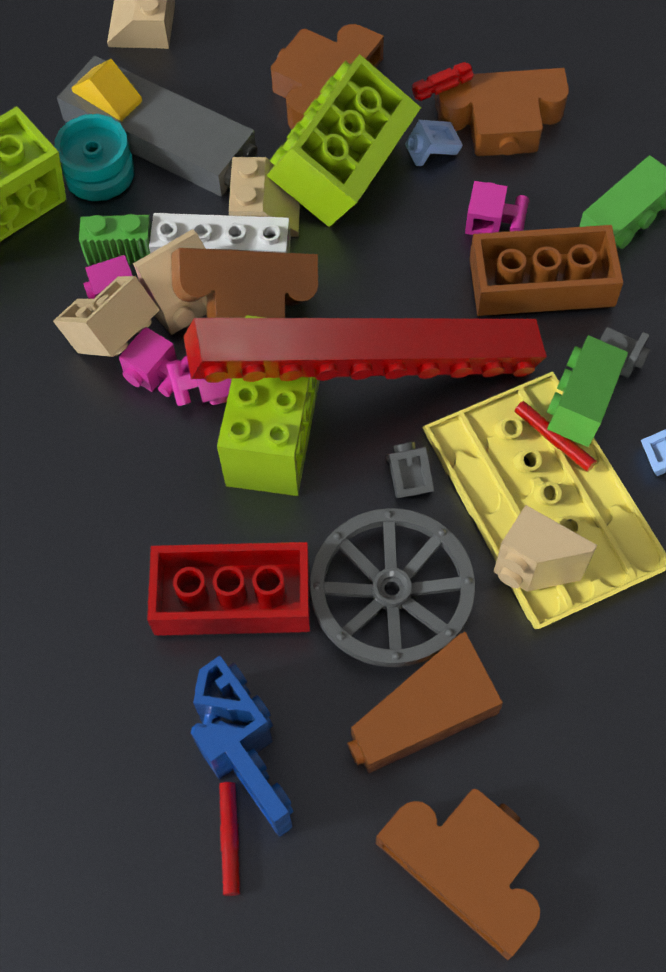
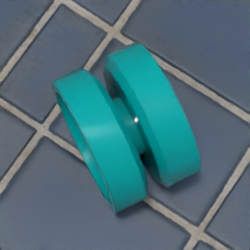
[54,114,134,201]

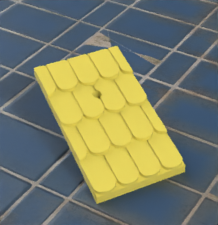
[422,371,666,629]

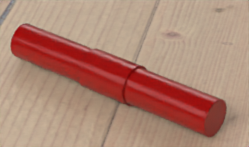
[514,401,597,472]
[219,782,240,896]

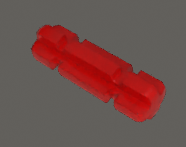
[412,62,474,101]

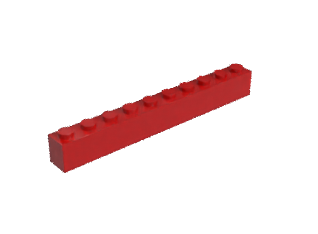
[184,318,547,383]

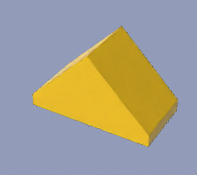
[72,59,142,122]

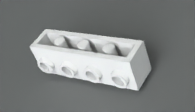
[149,213,291,253]

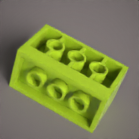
[267,54,421,227]
[0,106,67,241]
[217,315,320,496]

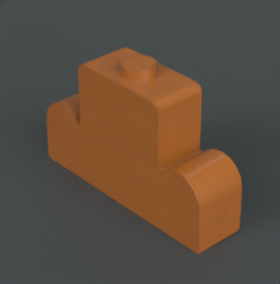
[271,24,384,129]
[435,68,569,156]
[171,247,318,318]
[376,789,540,960]

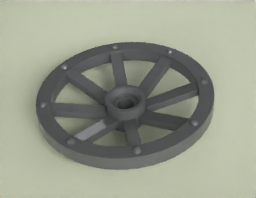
[310,508,475,667]

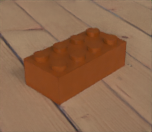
[470,225,623,316]

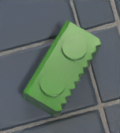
[79,214,152,266]

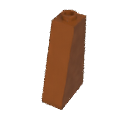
[347,632,503,774]

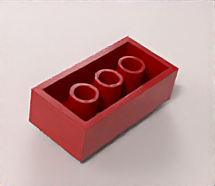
[147,542,310,636]

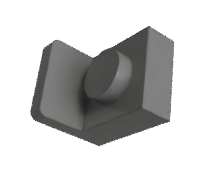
[600,327,651,378]
[385,442,434,498]

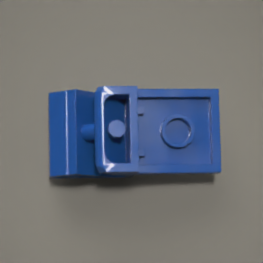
[191,656,294,837]

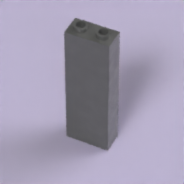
[57,55,258,197]

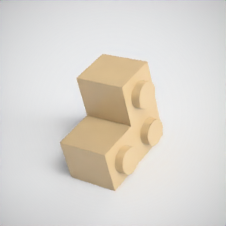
[53,276,160,357]

